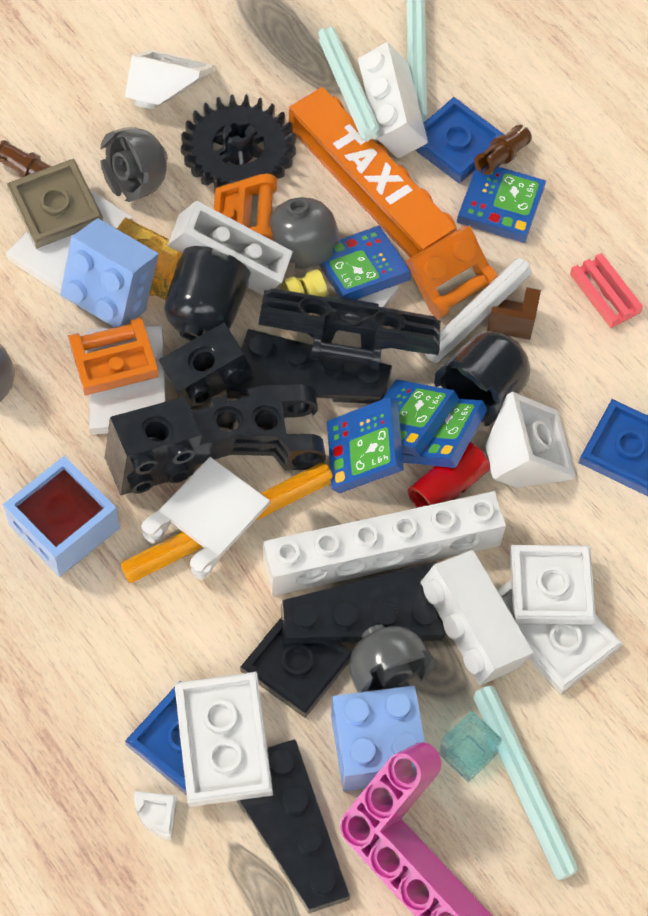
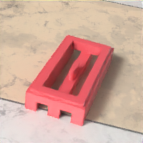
[570,253,643,328]

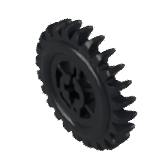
[181,94,296,190]

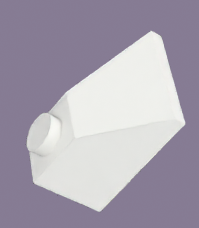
[125,50,215,109]
[485,392,576,488]

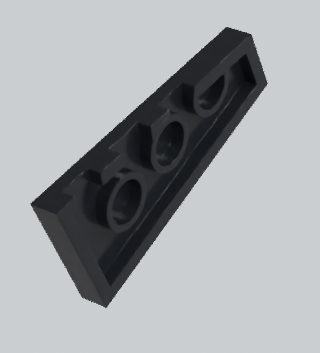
[226,329,392,404]
[281,561,445,644]
[236,739,350,914]

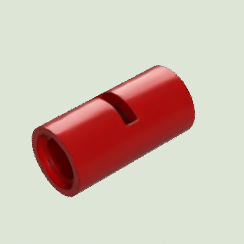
[407,442,490,508]

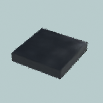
[240,618,353,718]

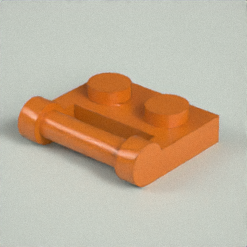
[214,174,278,240]
[405,226,497,319]
[68,317,159,396]

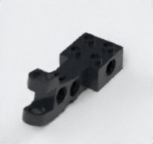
[104,384,326,496]

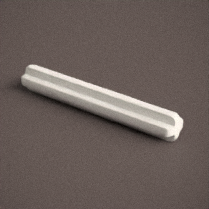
[425,258,532,363]

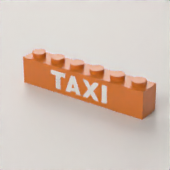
[289,86,457,258]

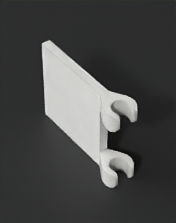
[141,457,270,580]

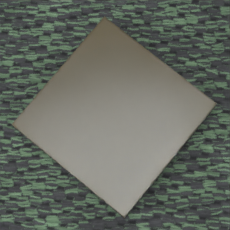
[7,158,103,249]

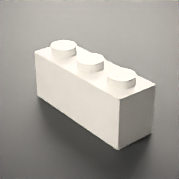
[358,42,428,159]
[167,200,293,295]
[420,550,534,685]

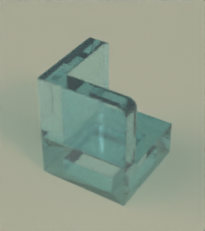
[439,710,502,783]

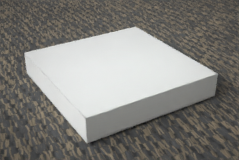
[510,545,596,625]

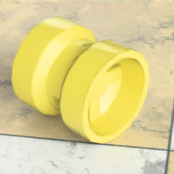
[282,269,328,297]

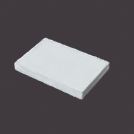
[6,189,133,294]
[87,326,166,435]
[497,580,623,695]
[174,672,273,807]

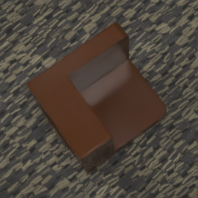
[487,287,541,340]

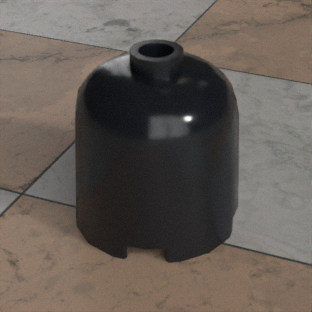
[164,246,251,341]
[434,331,530,426]

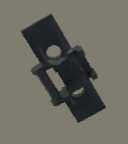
[258,288,441,370]

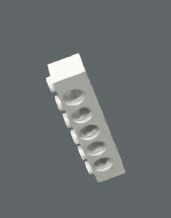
[263,491,506,596]

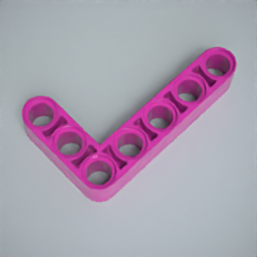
[340,742,492,916]

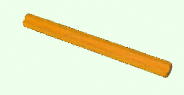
[121,463,333,583]

